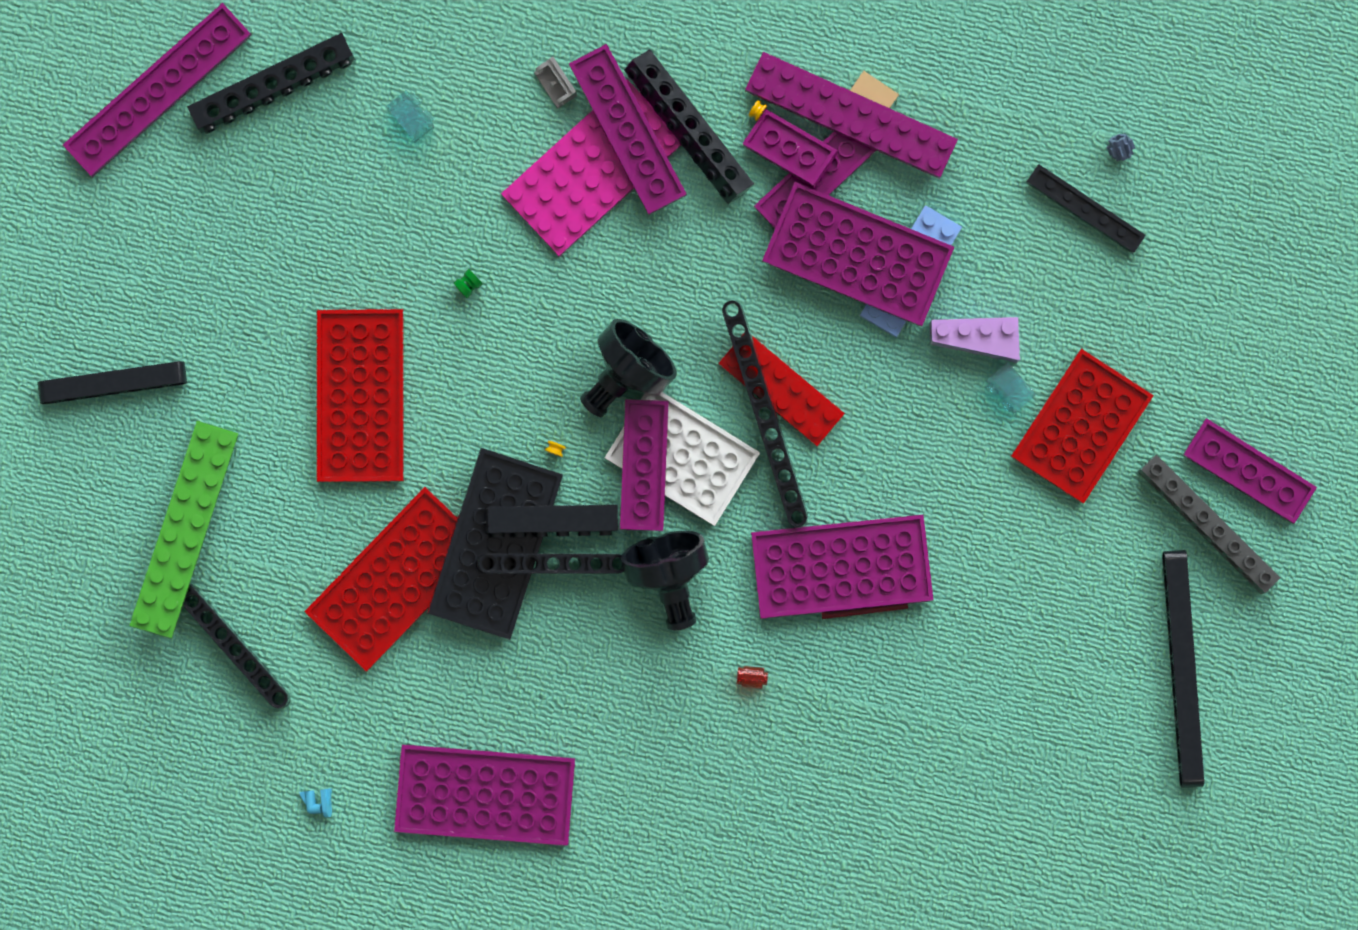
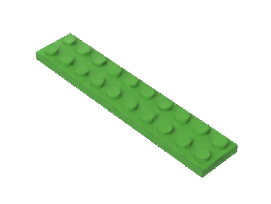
[129,421,239,639]

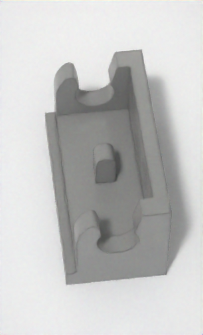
[534,57,577,109]

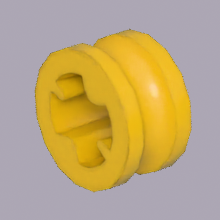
[748,100,767,122]
[545,440,566,457]

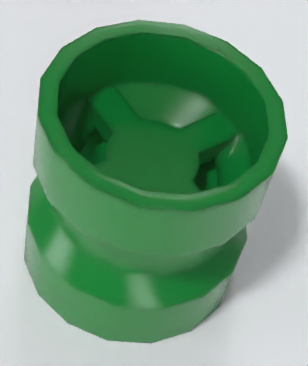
[453,269,483,298]

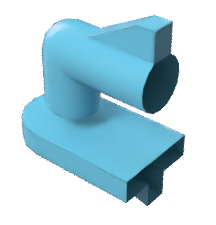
[300,788,332,818]

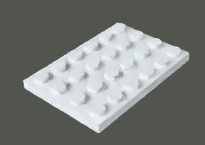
[605,392,760,526]

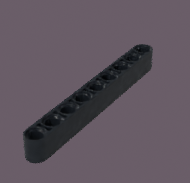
[183,582,291,708]

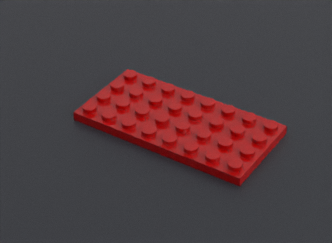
[317,309,404,482]
[304,487,457,672]

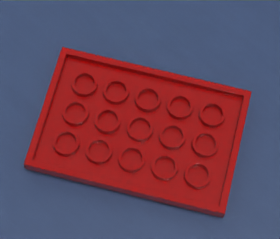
[1010,348,1154,504]

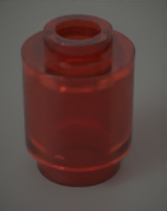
[736,665,768,689]

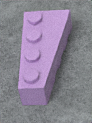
[930,317,1020,363]

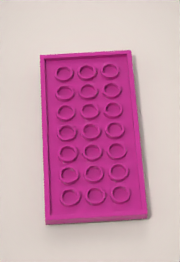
[501,79,681,257]

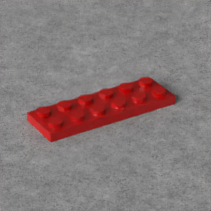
[718,332,845,447]

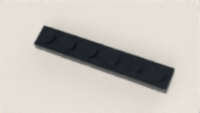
[1026,164,1146,254]

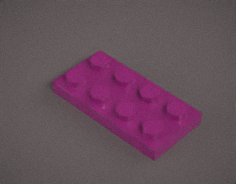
[742,109,838,188]

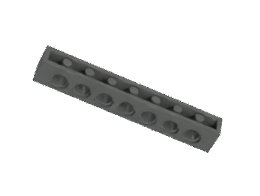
[1137,454,1280,594]

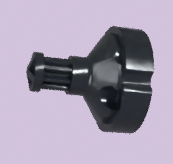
[580,319,677,418]
[621,531,709,630]

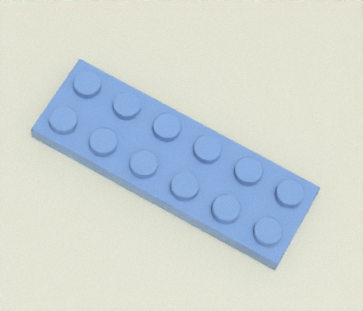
[860,205,962,338]

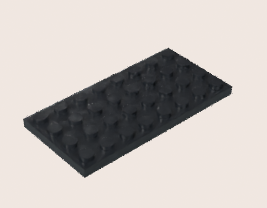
[427,448,563,640]

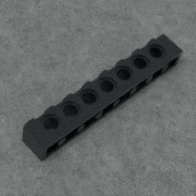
[187,33,355,134]
[624,49,754,204]

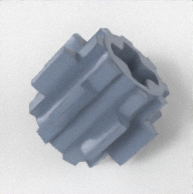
[1107,133,1135,161]

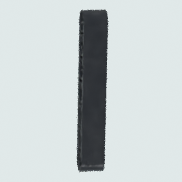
[37,361,187,404]
[476,554,624,574]

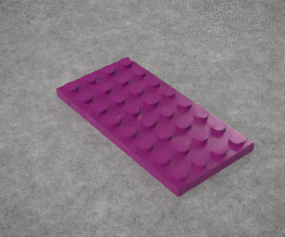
[762,182,954,327]
[751,514,934,619]
[394,744,576,846]

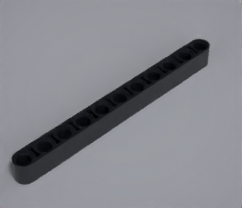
[722,300,808,527]
[1162,550,1204,788]

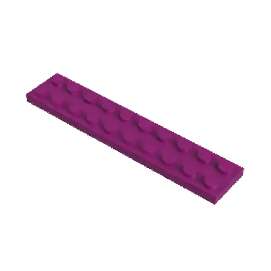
[63,2,252,177]
[745,52,958,179]

